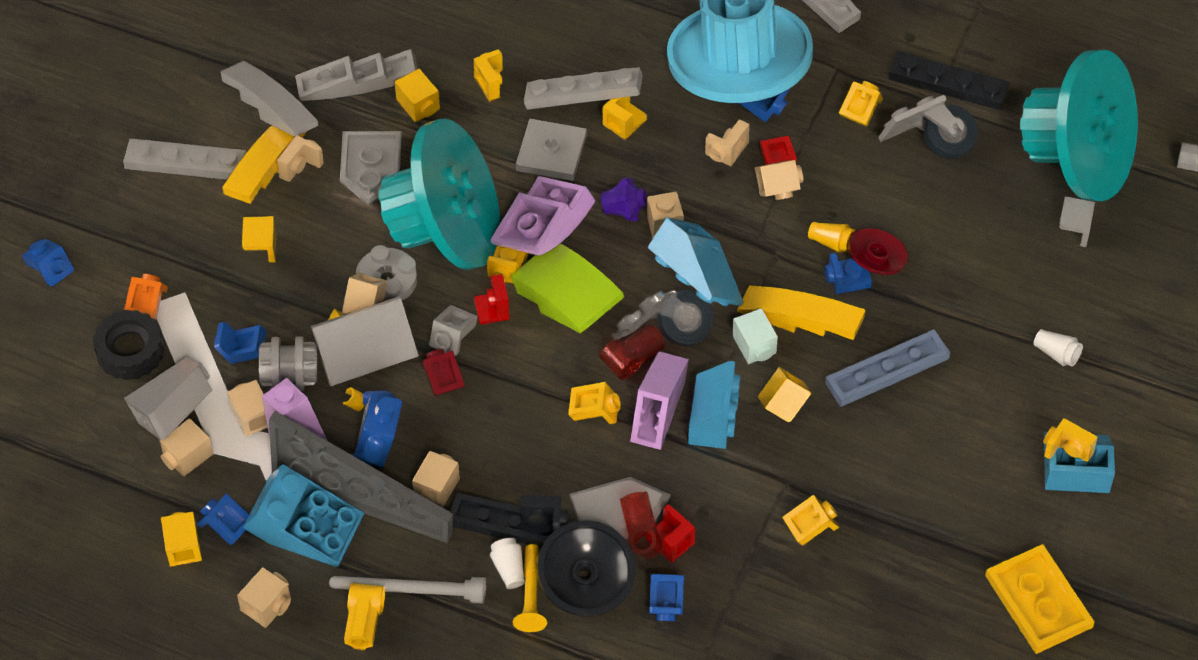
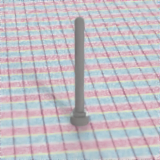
[329,576,486,604]

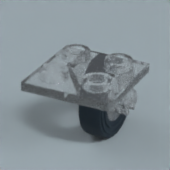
[612,289,714,346]

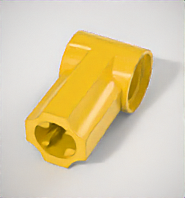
[344,583,385,650]

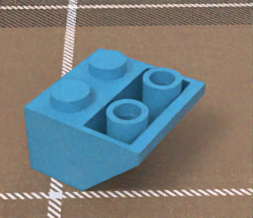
[688,361,741,449]
[1044,432,1115,493]

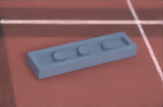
[825,330,950,407]

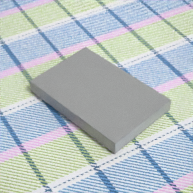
[311,296,419,386]

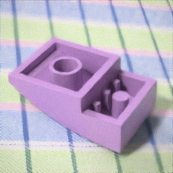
[490,176,595,256]

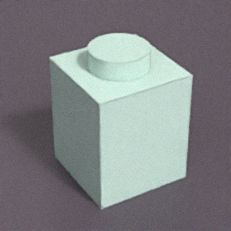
[732,308,778,364]

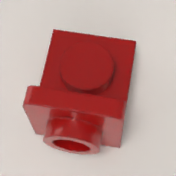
[474,274,510,325]

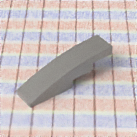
[295,49,418,101]
[221,61,318,137]

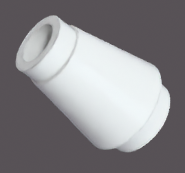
[1034,329,1083,366]
[490,538,525,589]

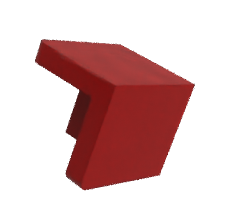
[646,504,695,563]

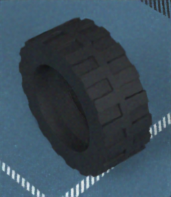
[93,310,165,380]

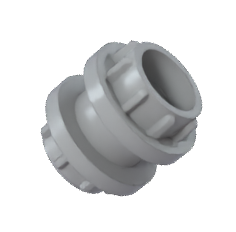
[259,336,317,391]

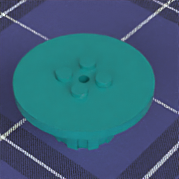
[1020,50,1138,201]
[379,119,500,270]

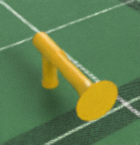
[513,544,547,633]

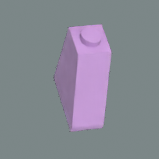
[630,352,689,450]
[262,378,327,441]

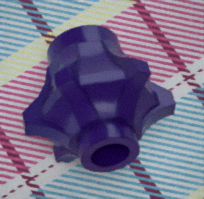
[601,177,647,222]

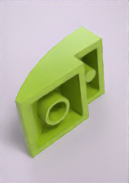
[511,243,624,334]

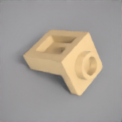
[705,119,749,166]
[277,135,323,182]

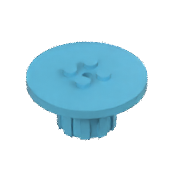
[667,0,813,103]

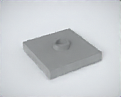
[515,118,587,181]

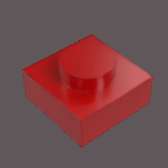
[760,136,797,165]

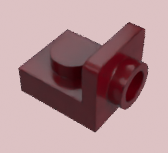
[421,348,465,397]

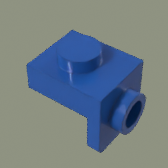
[739,89,789,122]
[21,238,74,286]
[214,322,267,364]
[649,574,684,621]

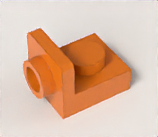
[124,274,168,320]

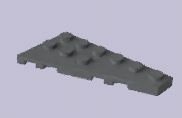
[269,411,453,543]

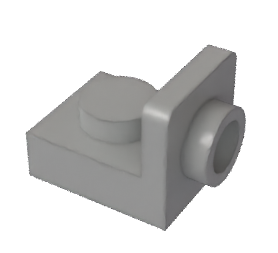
[429,305,478,356]

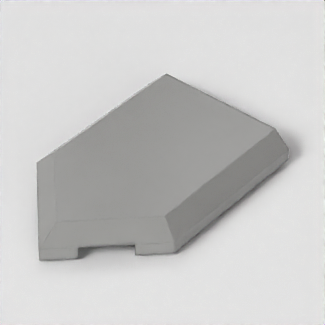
[340,131,402,205]
[569,477,671,539]

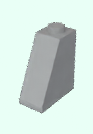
[124,357,212,441]

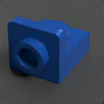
[824,253,872,294]
[196,494,249,545]

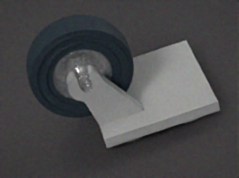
[878,95,978,159]

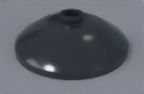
[537,520,636,617]

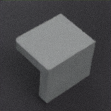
[1059,196,1095,247]

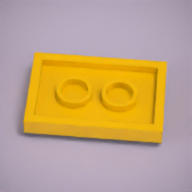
[985,544,1094,654]

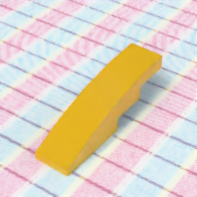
[222,126,307,204]
[737,285,866,340]

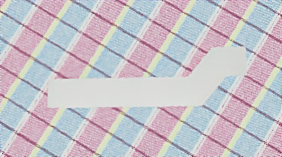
[156,292,272,482]

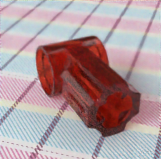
[600,325,665,380]
[620,491,662,559]

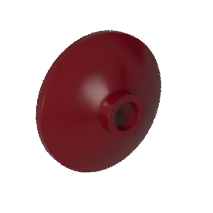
[848,228,908,275]

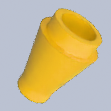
[808,222,855,254]

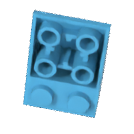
[647,217,744,306]
[243,464,364,567]

